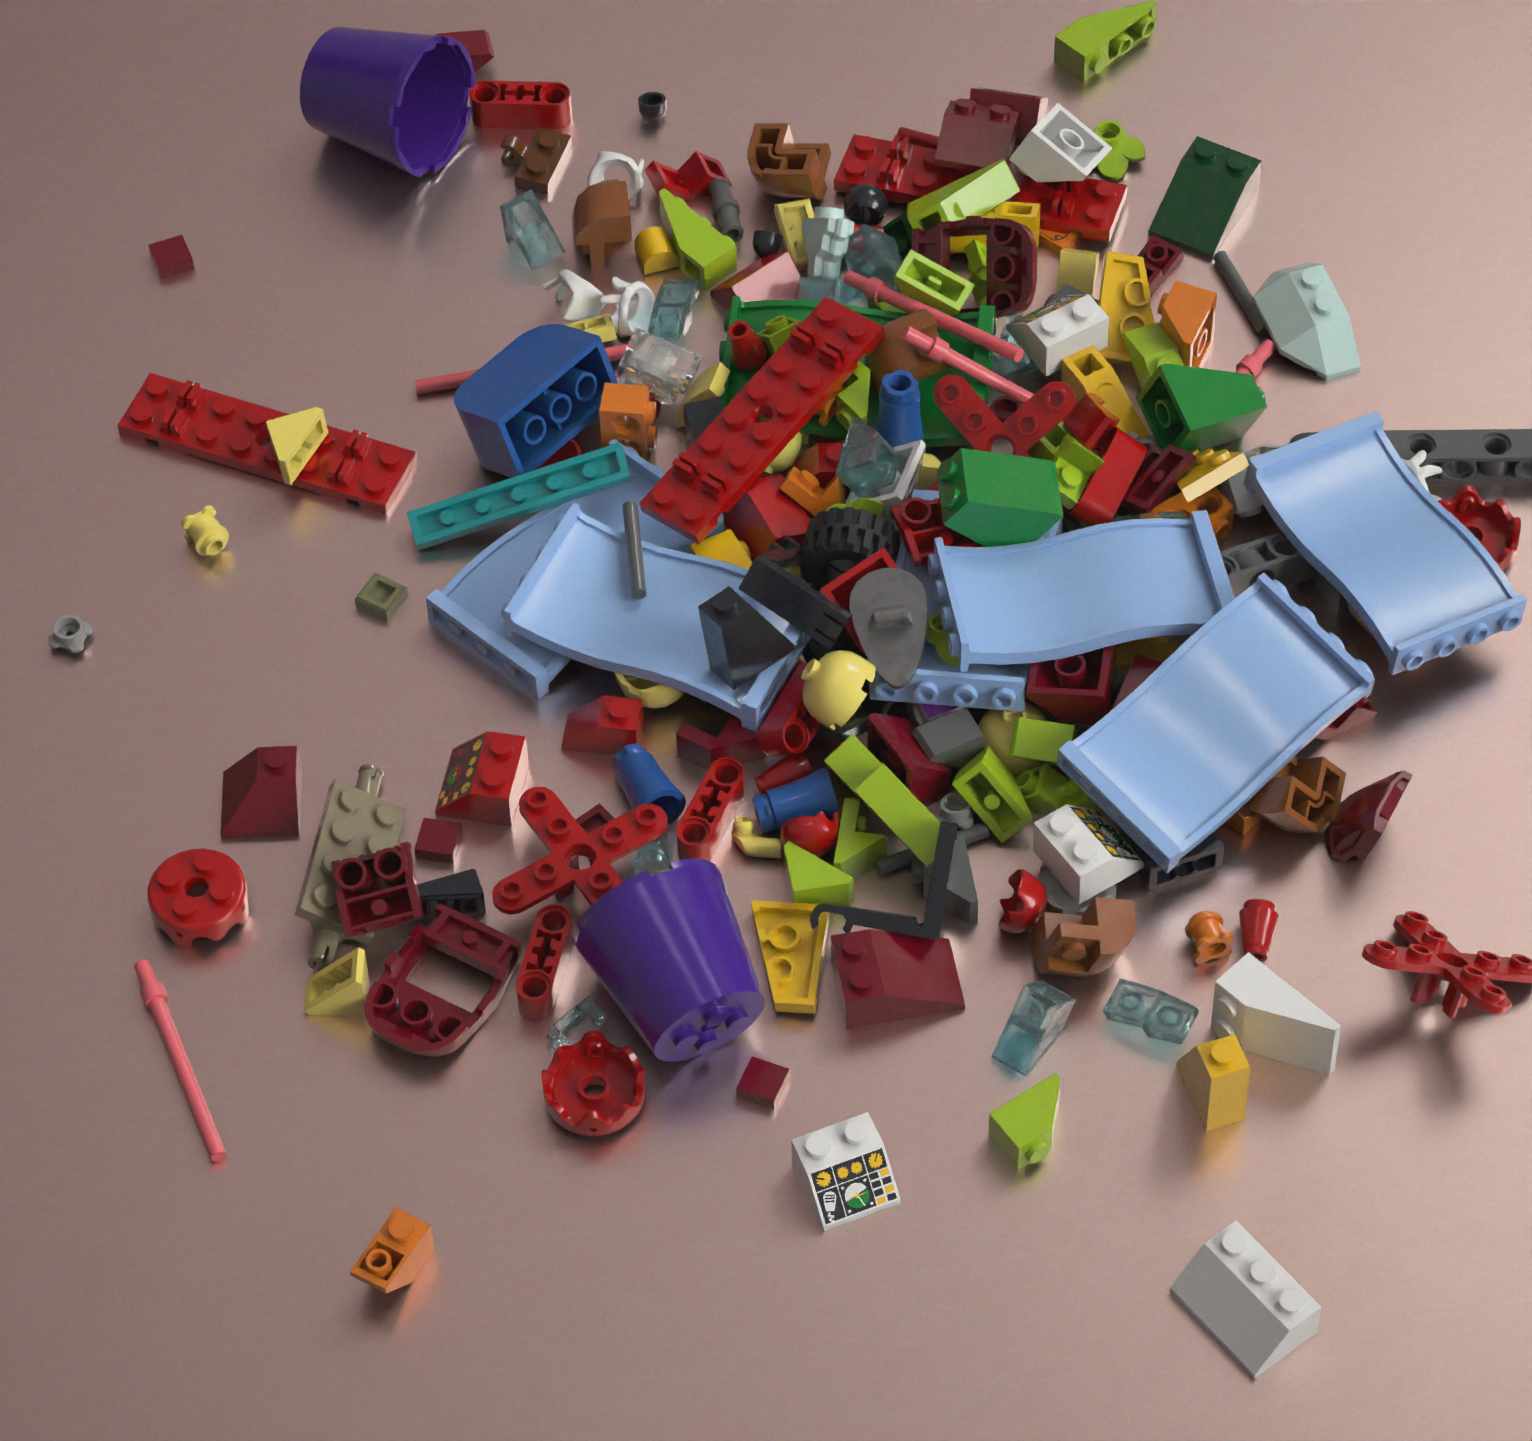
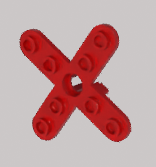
[928,374,1076,519]
[492,787,668,915]
[1362,911,1532,1018]

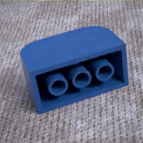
[454,324,619,478]

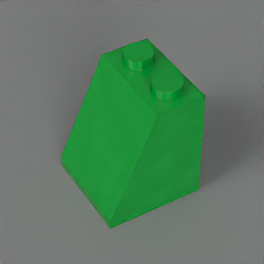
[1135,364,1267,451]
[936,448,1063,547]

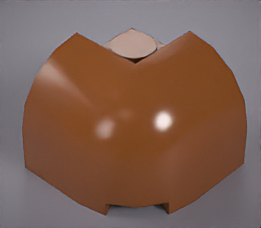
[747,123,831,200]
[572,179,632,269]
[865,309,952,400]
[1245,757,1346,834]
[1031,897,1136,977]

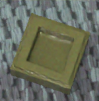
[355,573,408,621]

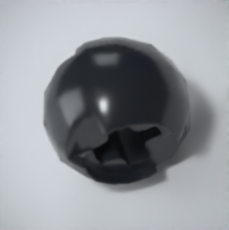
[843,183,888,226]

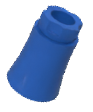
[872,370,924,450]
[612,743,686,825]
[752,767,841,833]

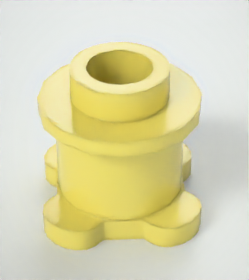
[181,505,229,556]

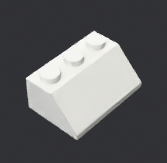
[1170,1220,1322,1379]

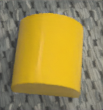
[634,226,679,275]

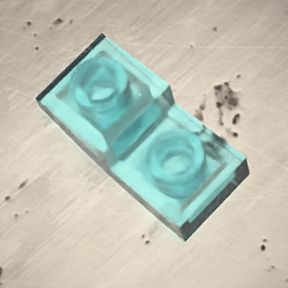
[648,279,700,341]
[1102,979,1199,1045]

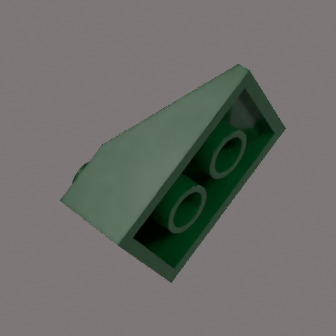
[1148,136,1262,260]

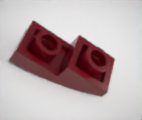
[1131,235,1184,294]

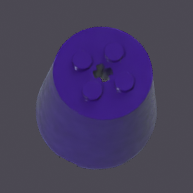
[300,27,475,177]
[573,859,765,1062]

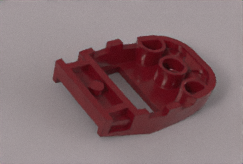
[912,216,1037,319]
[364,903,521,1056]

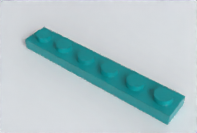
[407,442,633,550]

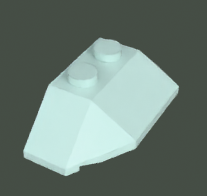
[1253,263,1361,380]

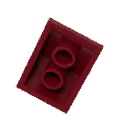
[831,929,965,1029]

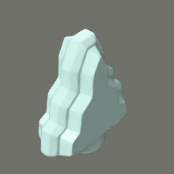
[802,207,855,295]

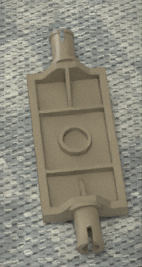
[295,764,406,971]

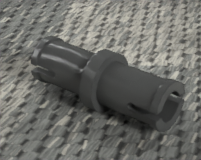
[708,178,744,242]

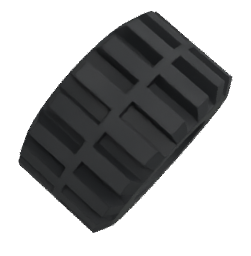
[800,506,901,591]

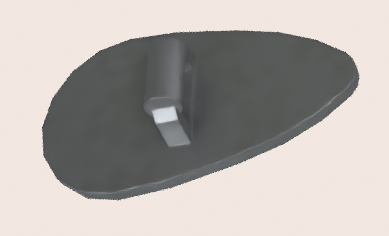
[849,568,928,689]

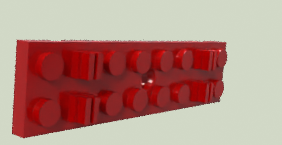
[834,134,1127,243]
[639,296,886,545]
[118,373,417,515]

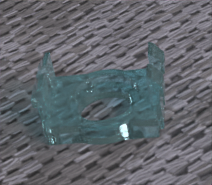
[634,833,674,876]
[546,996,606,1048]

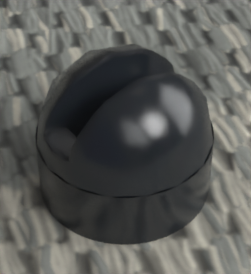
[638,92,667,122]
[753,230,782,258]

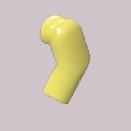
[731,816,783,859]

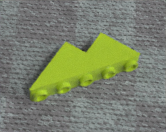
[824,734,956,867]

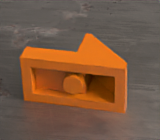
[780,466,846,517]

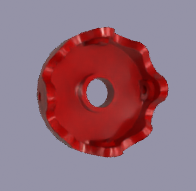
[1438,485,1521,571]
[147,848,249,948]
[541,1030,646,1136]

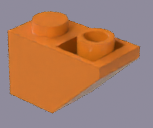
[350,1207,435,1294]

